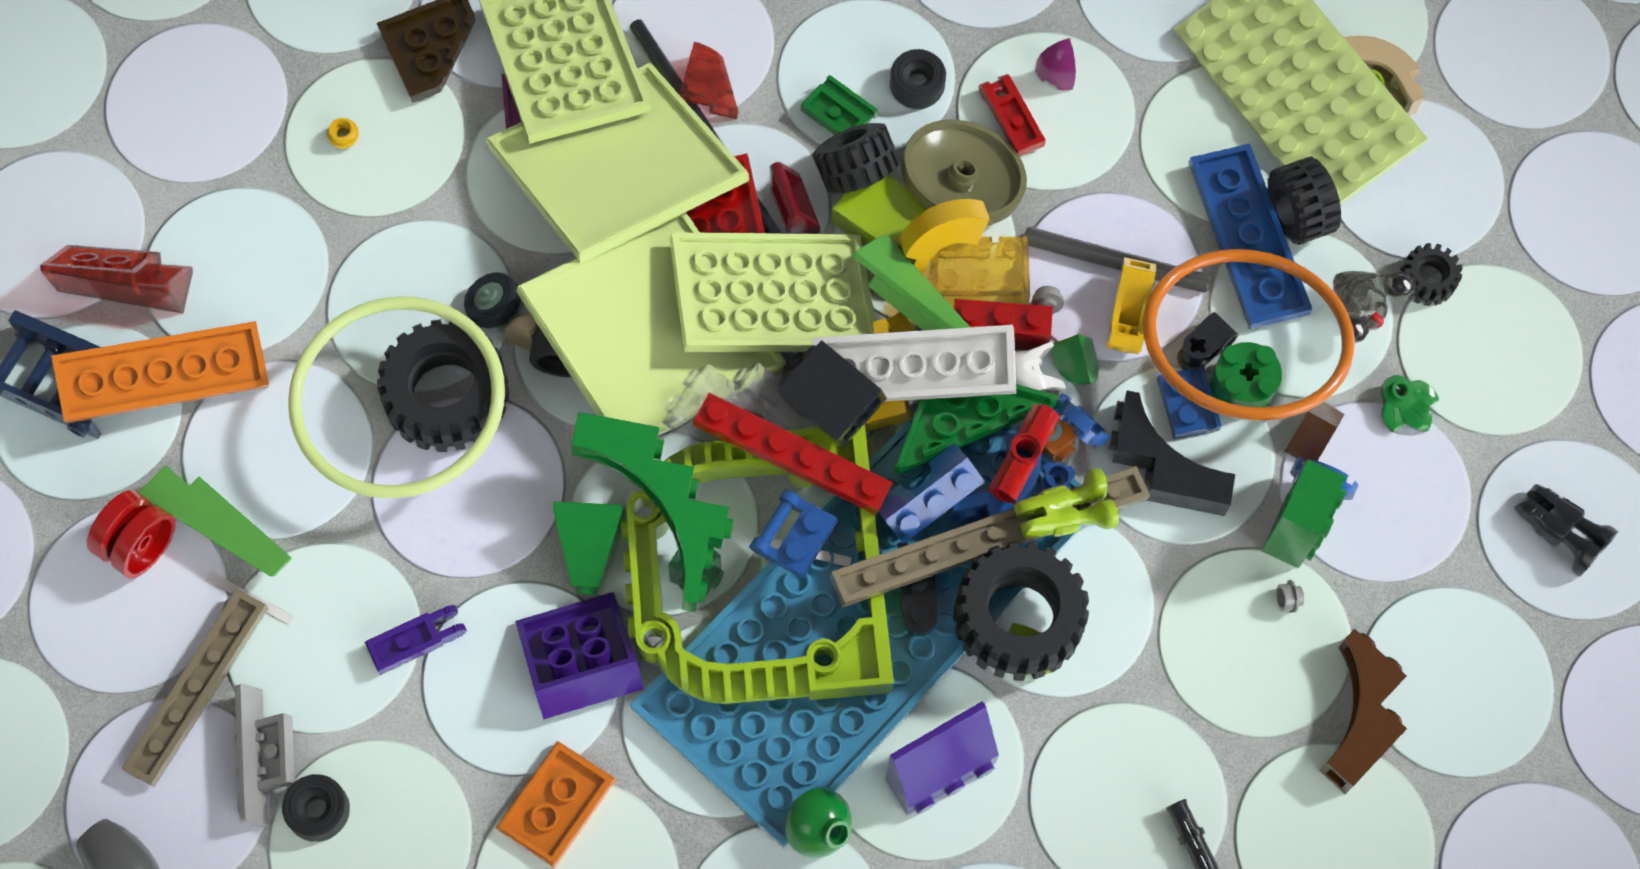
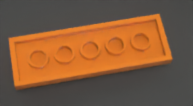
[51,321,269,423]

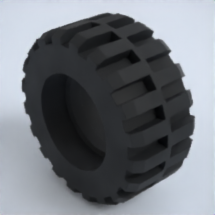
[377,319,509,452]
[953,541,1089,681]

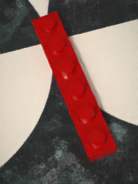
[693,392,893,515]

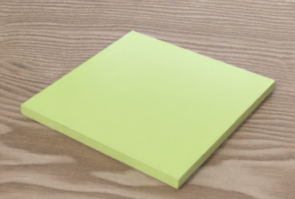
[486,63,749,263]
[516,212,787,435]

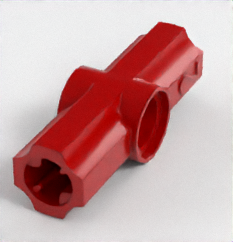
[988,403,1060,504]

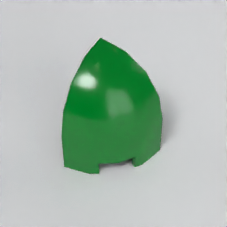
[1051,334,1099,385]

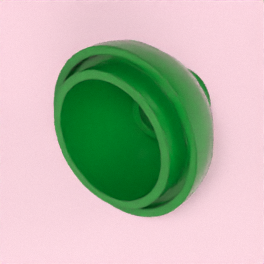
[785,787,852,858]

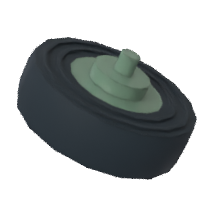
[463,272,521,329]

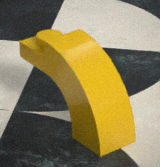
[899,199,990,274]

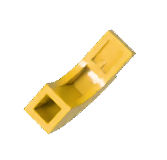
[1106,257,1156,355]

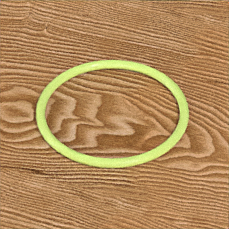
[288,296,505,499]

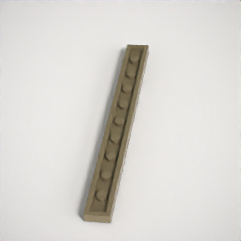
[829,466,1151,607]

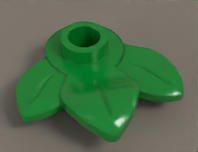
[1381,375,1439,433]

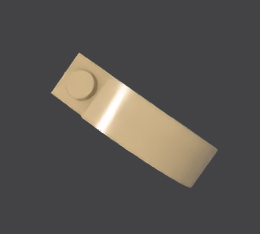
[1344,35,1424,116]

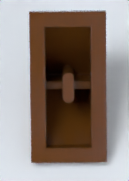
[1284,402,1345,463]

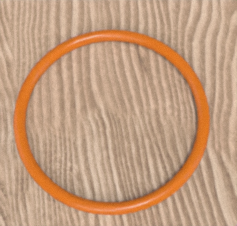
[1143,249,1355,420]

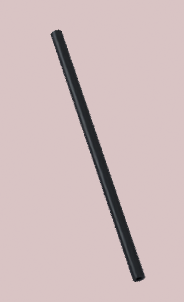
[629,19,782,234]

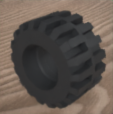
[812,123,900,194]
[1267,156,1341,245]

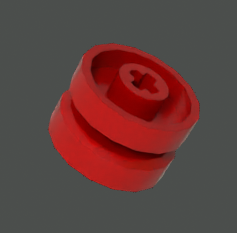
[87,490,176,578]

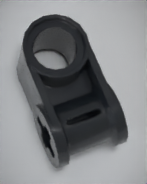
[1177,312,1239,370]

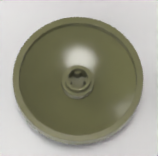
[901,120,1027,225]

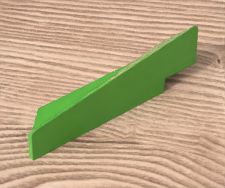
[852,235,971,331]
[139,465,292,577]

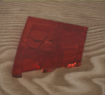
[680,41,739,119]

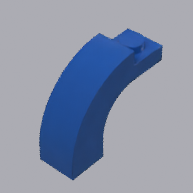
[948,432,1041,523]

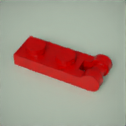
[978,74,1046,156]

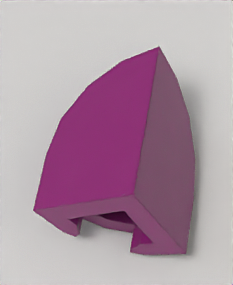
[1035,38,1076,90]

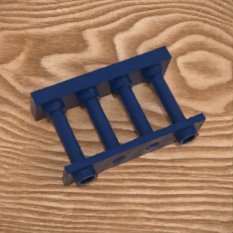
[0,310,102,439]

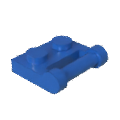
[749,489,837,579]

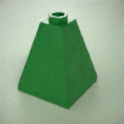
[553,501,627,595]

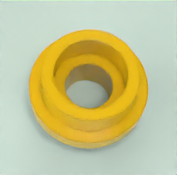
[327,118,360,149]

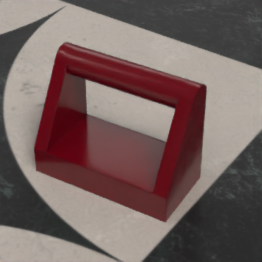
[770,162,821,234]

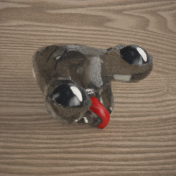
[1332,270,1416,343]

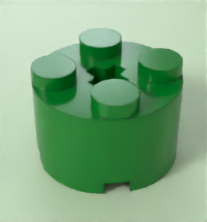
[1209,342,1282,407]

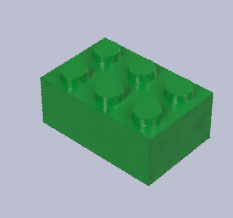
[1262,460,1347,568]

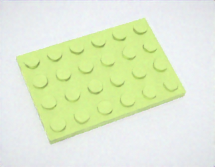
[479,0,652,144]
[670,232,876,352]

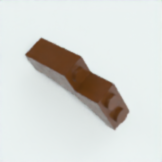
[1319,628,1408,795]

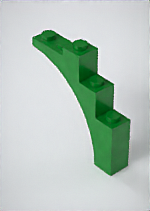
[571,412,734,612]

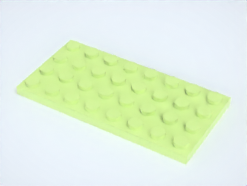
[1174,0,1428,204]

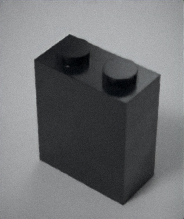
[777,340,887,449]

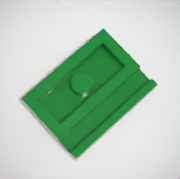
[800,74,878,135]

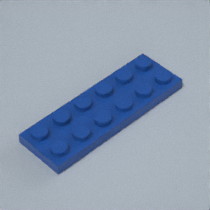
[1188,143,1313,329]

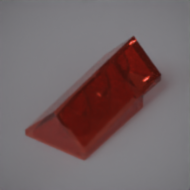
[40,245,193,314]

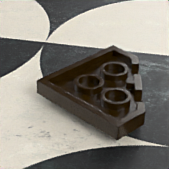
[376,0,476,103]

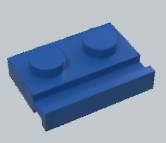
[1157,366,1222,439]

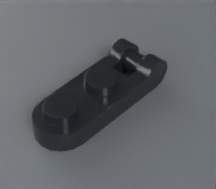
[897,542,938,637]

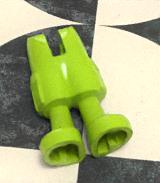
[1013,468,1119,539]

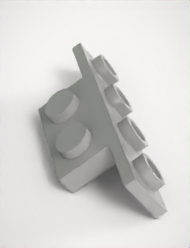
[234,684,295,827]

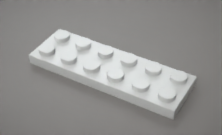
[813,325,1016,402]

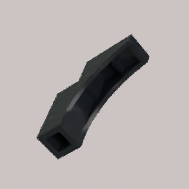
[1108,390,1236,516]

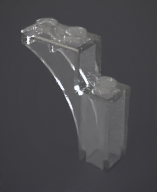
[662,362,811,430]

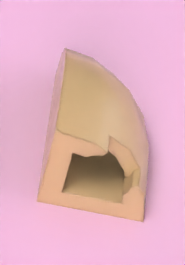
[504,313,541,351]

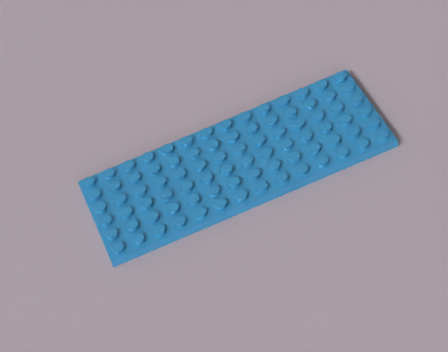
[630,415,1084,849]

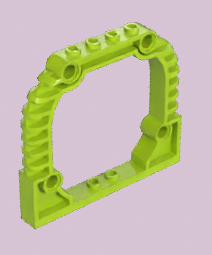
[621,424,894,704]

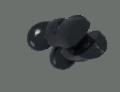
[1514,484,1619,577]

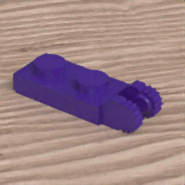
[364,605,467,675]

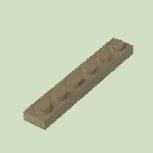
[121,589,269,788]

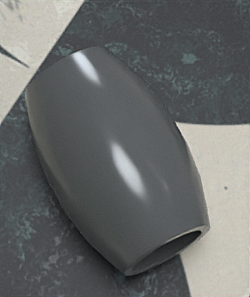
[76,819,160,869]

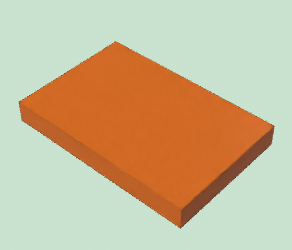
[496,741,616,869]

